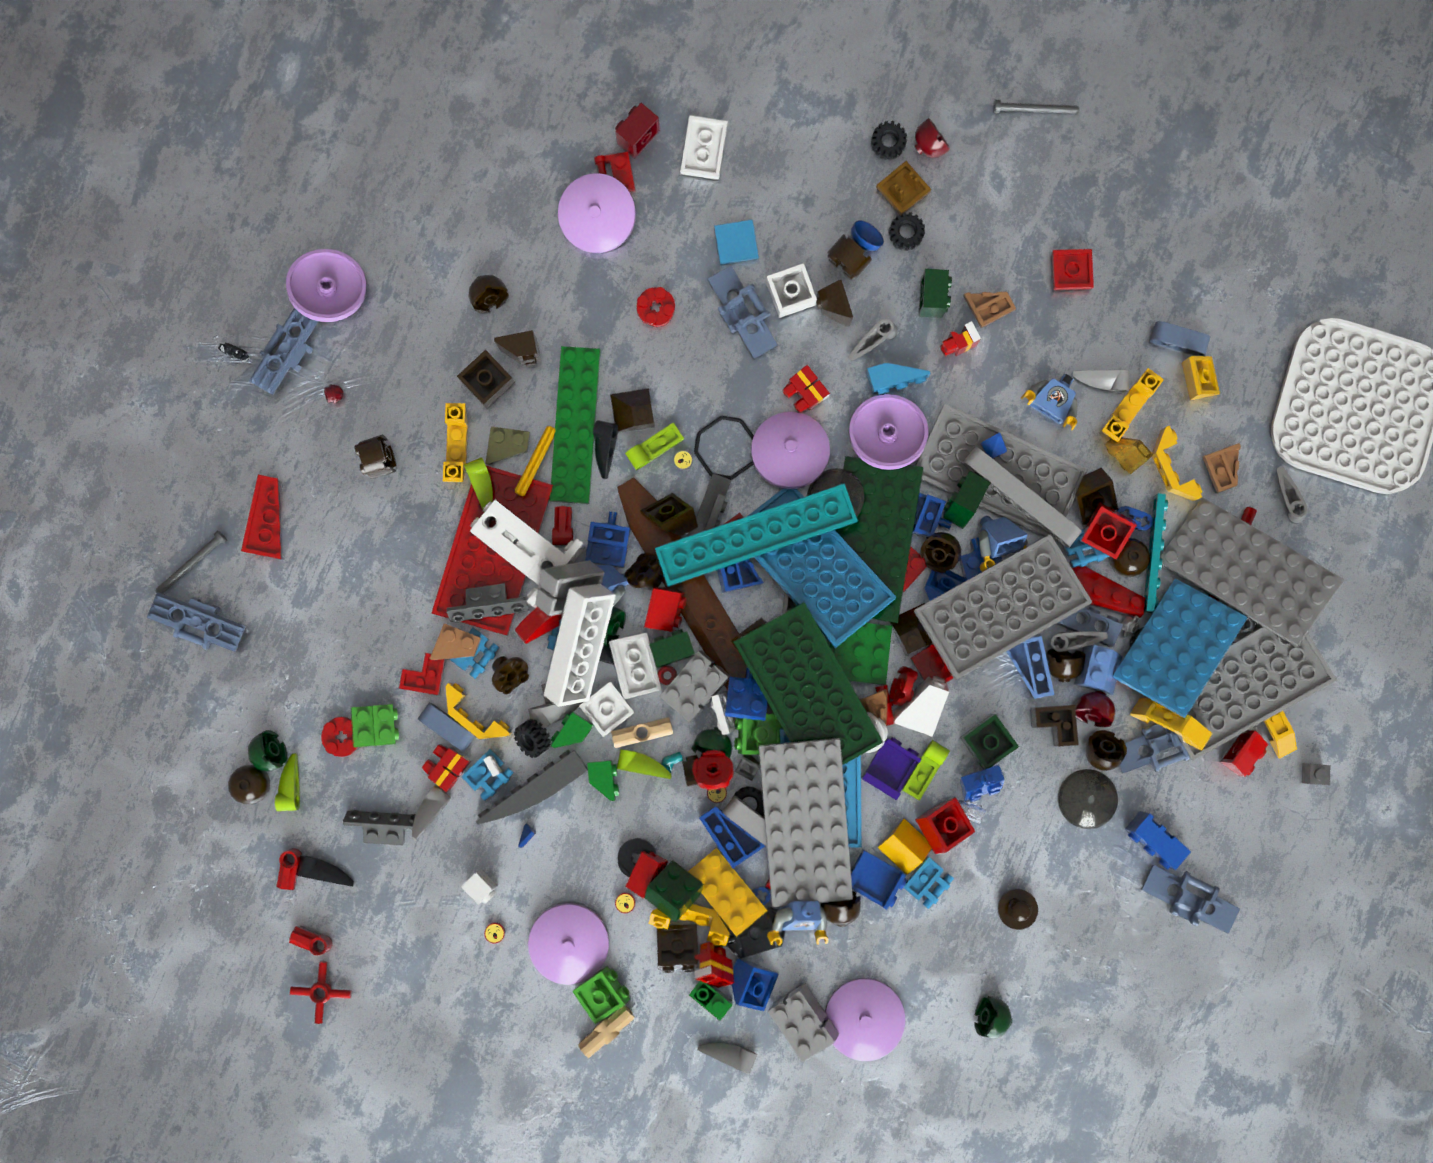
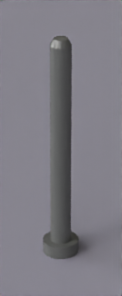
[993,100,1079,114]
[155,531,227,594]

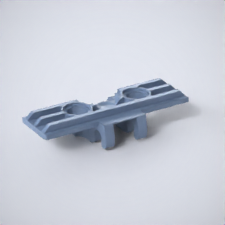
[708,266,778,359]
[249,308,318,395]
[147,592,246,652]
[1119,724,1190,774]
[1141,865,1240,934]

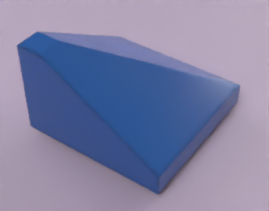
[980,432,1007,459]
[518,823,536,848]

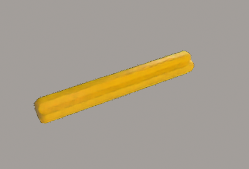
[515,426,556,496]

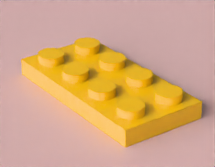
[688,848,767,937]

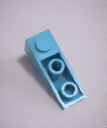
[866,363,931,395]

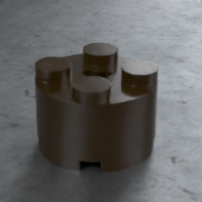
[827,234,872,280]
[354,434,396,479]

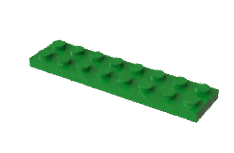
[550,346,601,504]

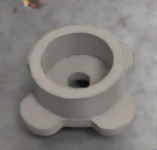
[1121,615,1139,637]

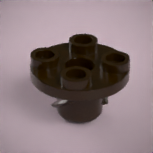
[624,553,663,590]
[492,656,529,695]
[998,889,1038,930]

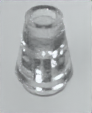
[959,800,986,824]

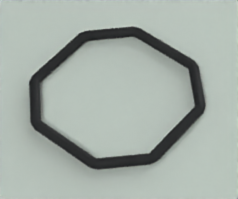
[694,416,754,480]

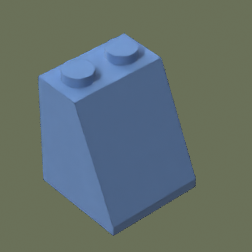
[1074,645,1123,695]

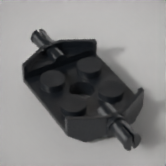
[714,906,785,959]

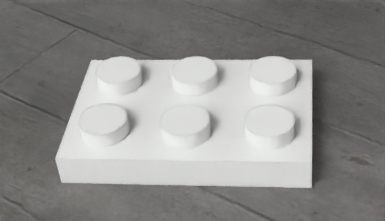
[680,115,728,180]
[609,633,662,699]

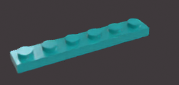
[1144,493,1168,613]

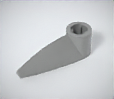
[848,319,898,361]
[1072,370,1129,392]
[1277,466,1308,523]
[1051,631,1108,652]
[528,702,583,728]
[412,785,451,841]
[697,1043,758,1074]

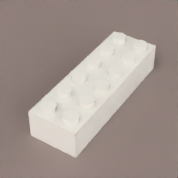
[544,584,616,707]

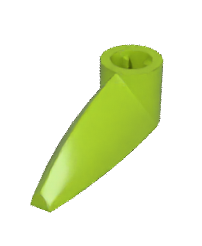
[464,457,493,513]
[617,749,672,779]
[275,753,300,812]

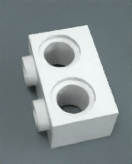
[461,869,498,904]

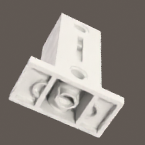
[470,500,586,608]

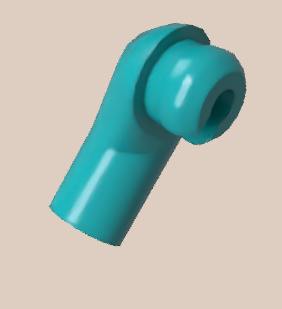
[661,752,683,774]

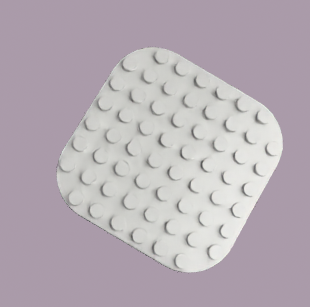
[1271,318,1433,494]

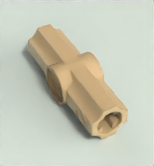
[611,717,673,748]
[578,1005,635,1058]

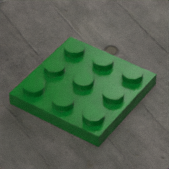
[830,623,892,685]

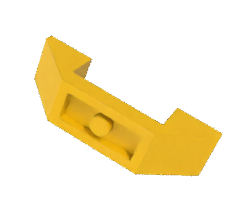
[1101,368,1164,442]
[443,403,468,482]
[1151,426,1202,501]
[445,683,512,739]
[1130,698,1212,751]
[1264,711,1297,758]
[649,904,730,946]

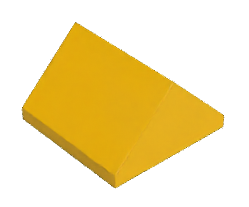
[1182,356,1220,400]
[877,818,932,875]

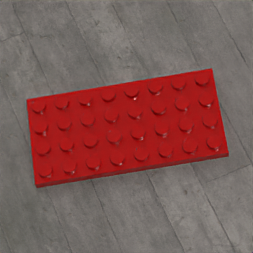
[432,465,553,636]

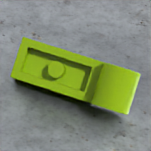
[625,423,684,470]
[902,740,950,801]

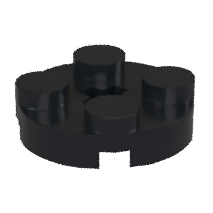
[617,838,657,877]

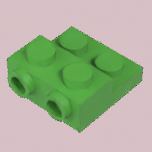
[351,704,399,747]
[734,714,781,754]
[572,966,630,1024]

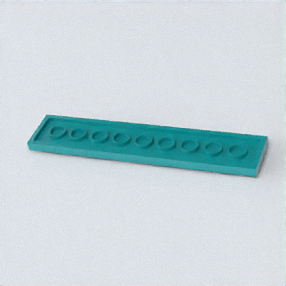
[655,484,858,586]

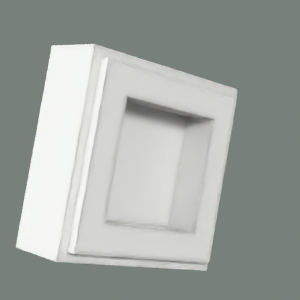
[483,755,502,777]

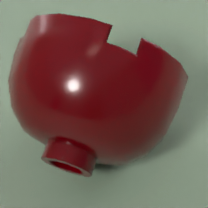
[914,118,951,158]
[1075,691,1116,727]

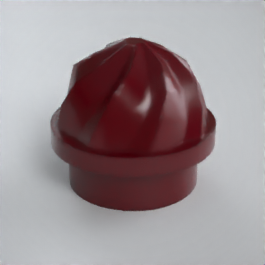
[324,384,344,404]

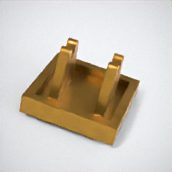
[876,161,931,215]

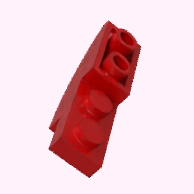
[515,607,563,644]

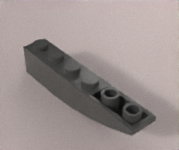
[475,750,588,825]

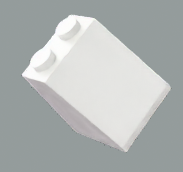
[893,676,949,736]

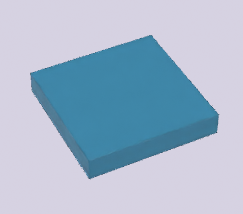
[714,220,759,265]

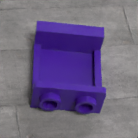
[861,737,921,800]

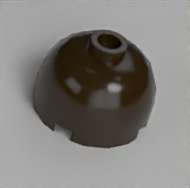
[468,275,509,313]
[920,532,962,573]
[1109,538,1150,577]
[1046,649,1086,682]
[1085,730,1127,771]
[228,765,270,804]
[821,891,861,927]

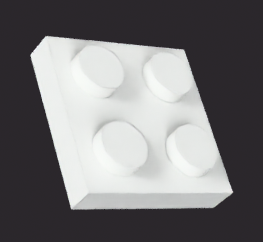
[579,681,635,737]

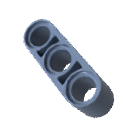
[1150,321,1210,356]
[418,702,475,752]

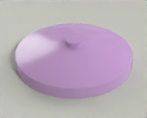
[558,173,636,253]
[286,249,366,322]
[849,394,928,470]
[751,412,830,489]
[528,903,609,984]
[824,978,905,1061]

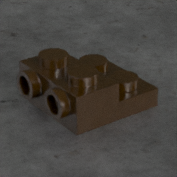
[657,924,699,973]

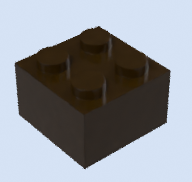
[457,349,515,409]

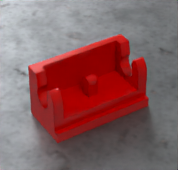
[625,851,668,898]

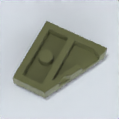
[485,426,530,465]

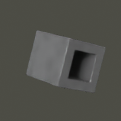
[1302,763,1331,785]

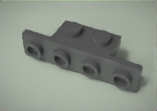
[690,474,731,536]
[447,583,529,622]
[343,810,416,846]

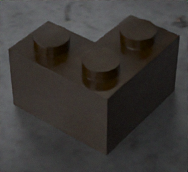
[1031,705,1079,747]

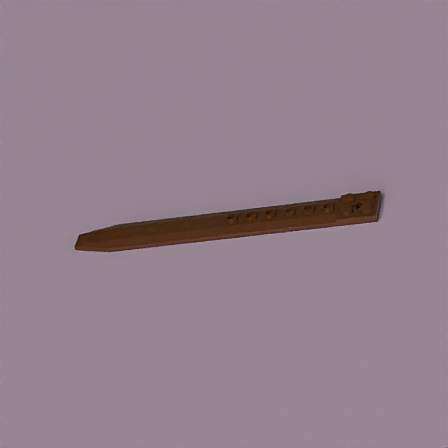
[617,477,782,728]

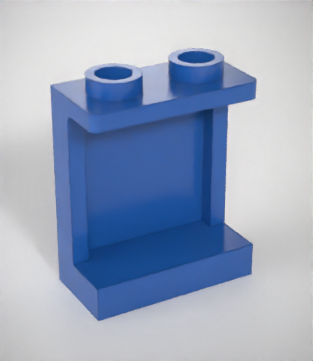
[851,849,907,910]

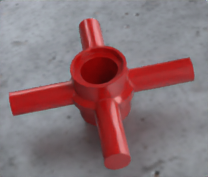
[290,961,352,1024]

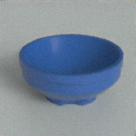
[851,220,884,252]

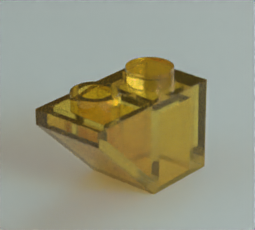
[1104,437,1153,474]

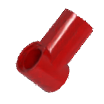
[552,506,573,545]
[276,848,302,890]
[289,926,332,956]

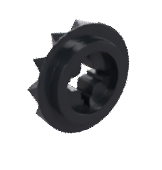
[218,342,250,362]

